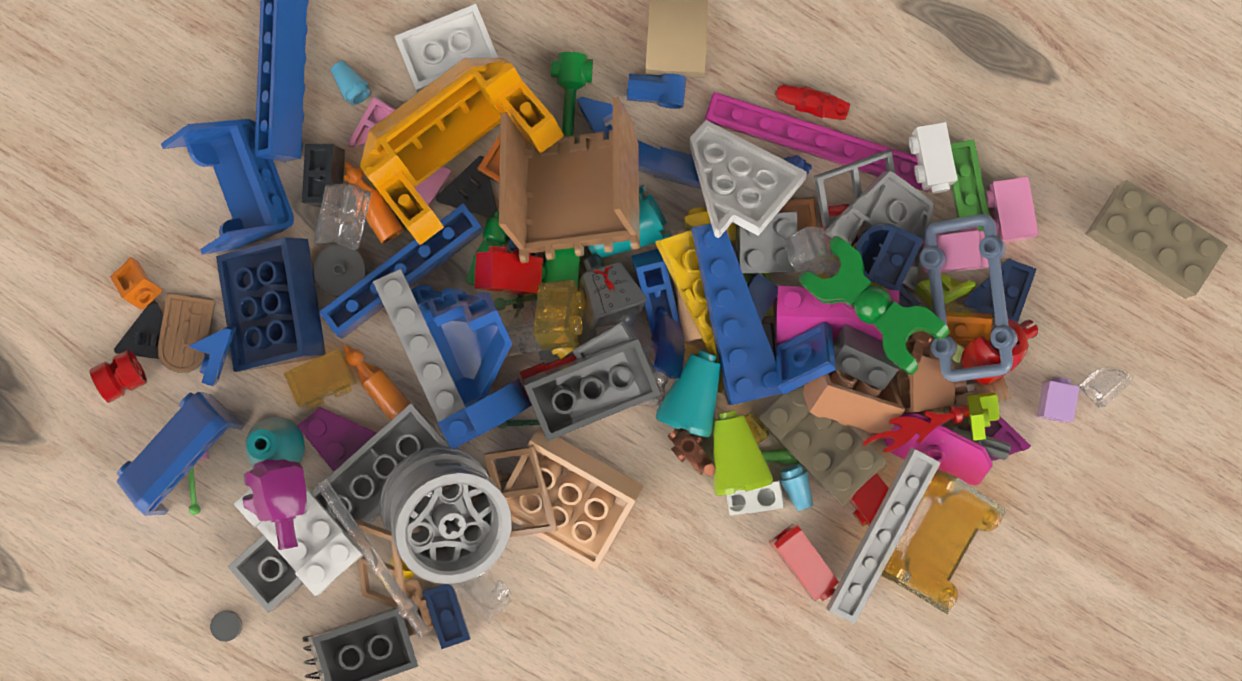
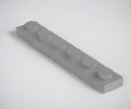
[373,269,466,422]
[826,447,941,624]

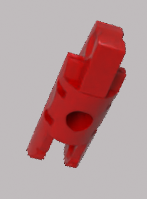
[775,84,850,120]

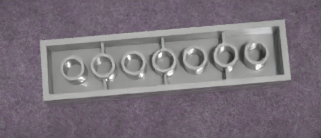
[227,404,451,613]

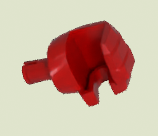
[961,319,1038,386]

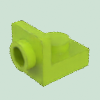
[966,392,1000,441]

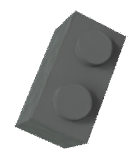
[833,324,899,390]

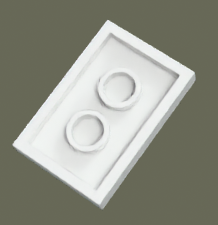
[394,4,498,92]

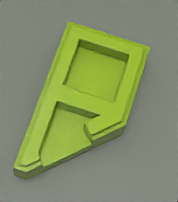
[914,274,976,309]

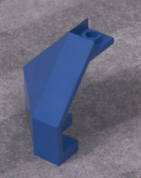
[411,285,512,407]

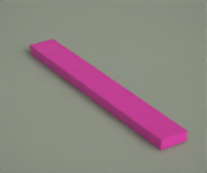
[704,92,930,192]

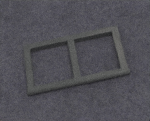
[814,149,895,227]

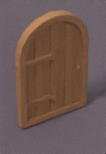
[158,293,216,373]

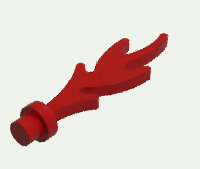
[862,405,970,453]

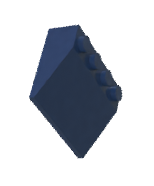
[216,237,326,372]

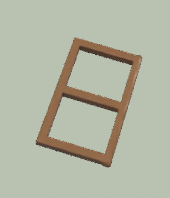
[484,445,558,537]
[352,519,407,612]

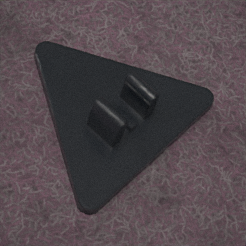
[436,156,498,217]
[114,301,163,359]

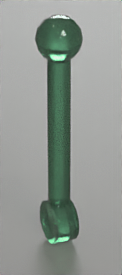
[494,289,554,311]
[497,419,540,429]

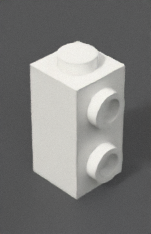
[909,122,958,193]

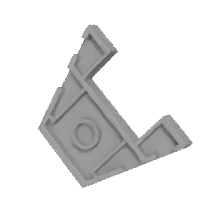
[824,170,934,293]

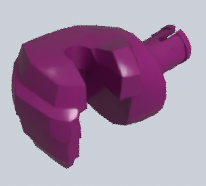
[243,459,307,550]

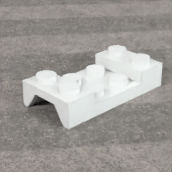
[234,488,365,596]

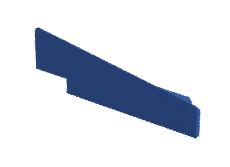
[638,140,701,189]

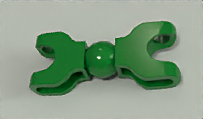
[798,236,950,375]

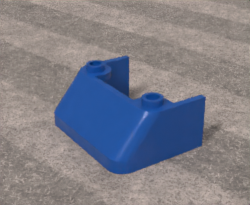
[161,119,294,255]
[117,392,245,516]

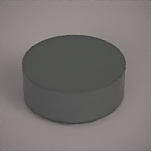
[210,611,242,642]

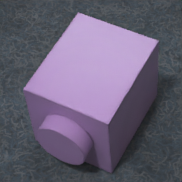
[1037,377,1080,423]

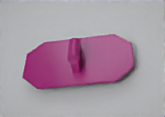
[883,413,993,486]

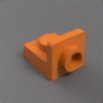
[110,257,162,310]

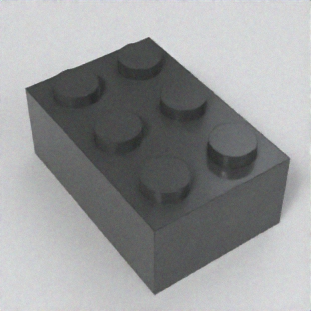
[307,608,418,681]

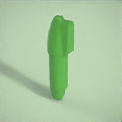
[761,449,800,465]

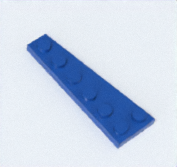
[691,224,782,405]

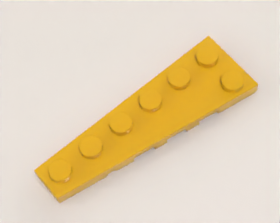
[655,223,723,380]

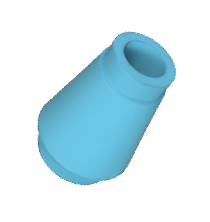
[330,61,370,105]
[779,464,813,511]

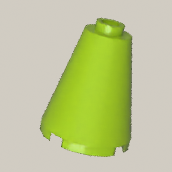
[713,410,773,496]

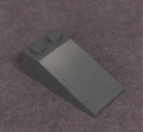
[523,338,661,441]

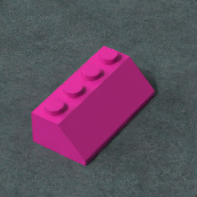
[776,286,899,346]

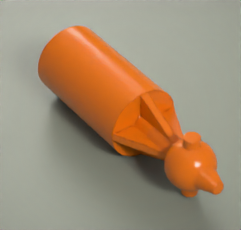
[344,162,404,244]
[344,345,411,421]

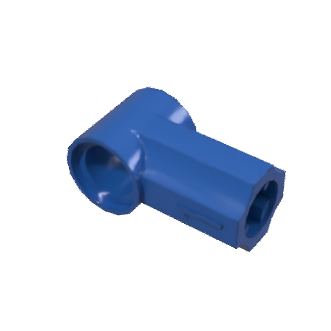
[627,74,687,109]

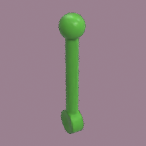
[188,467,201,515]

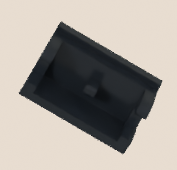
[302,144,345,208]

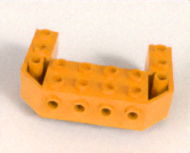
[360,58,564,245]

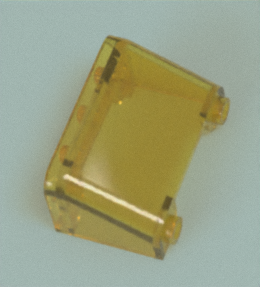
[881,469,1007,615]

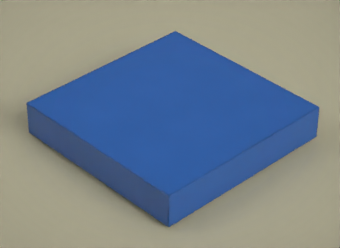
[775,322,836,394]

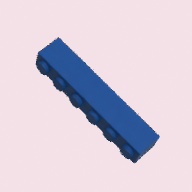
[254,0,309,162]
[319,203,483,339]

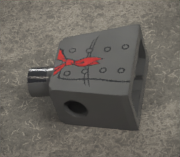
[578,255,647,330]

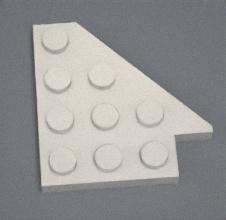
[689,120,807,238]

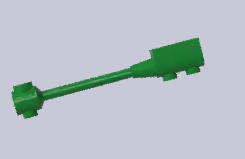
[541,52,593,292]

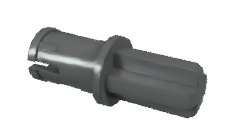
[952,424,1011,460]

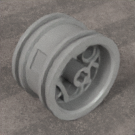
[380,446,512,584]

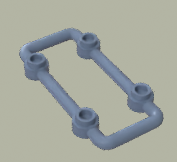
[920,214,1018,382]

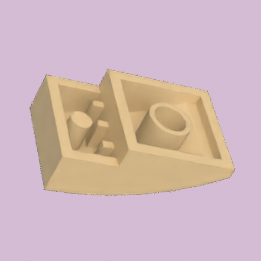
[645,0,708,78]

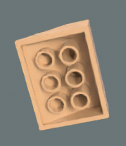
[503,427,644,570]

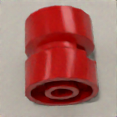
[90,349,147,403]

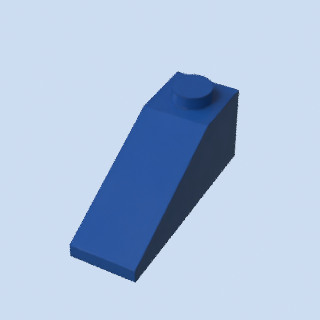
[631,249,683,348]

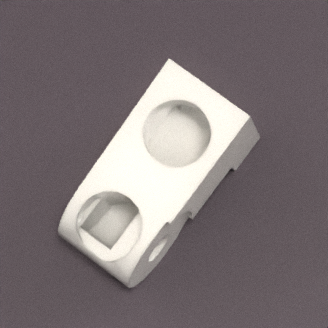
[726,481,784,516]

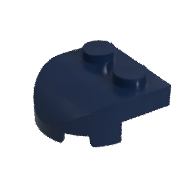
[854,223,924,290]

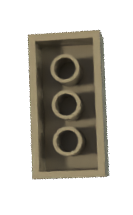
[1085,180,1228,299]

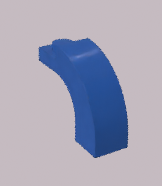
[438,378,532,450]

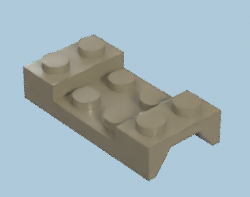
[758,385,887,507]

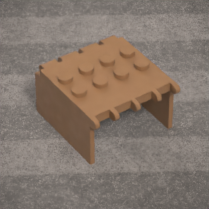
[499,97,640,263]

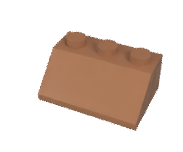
[803,369,905,434]

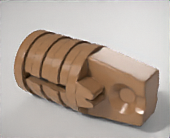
[954,377,1010,407]
[403,579,435,636]

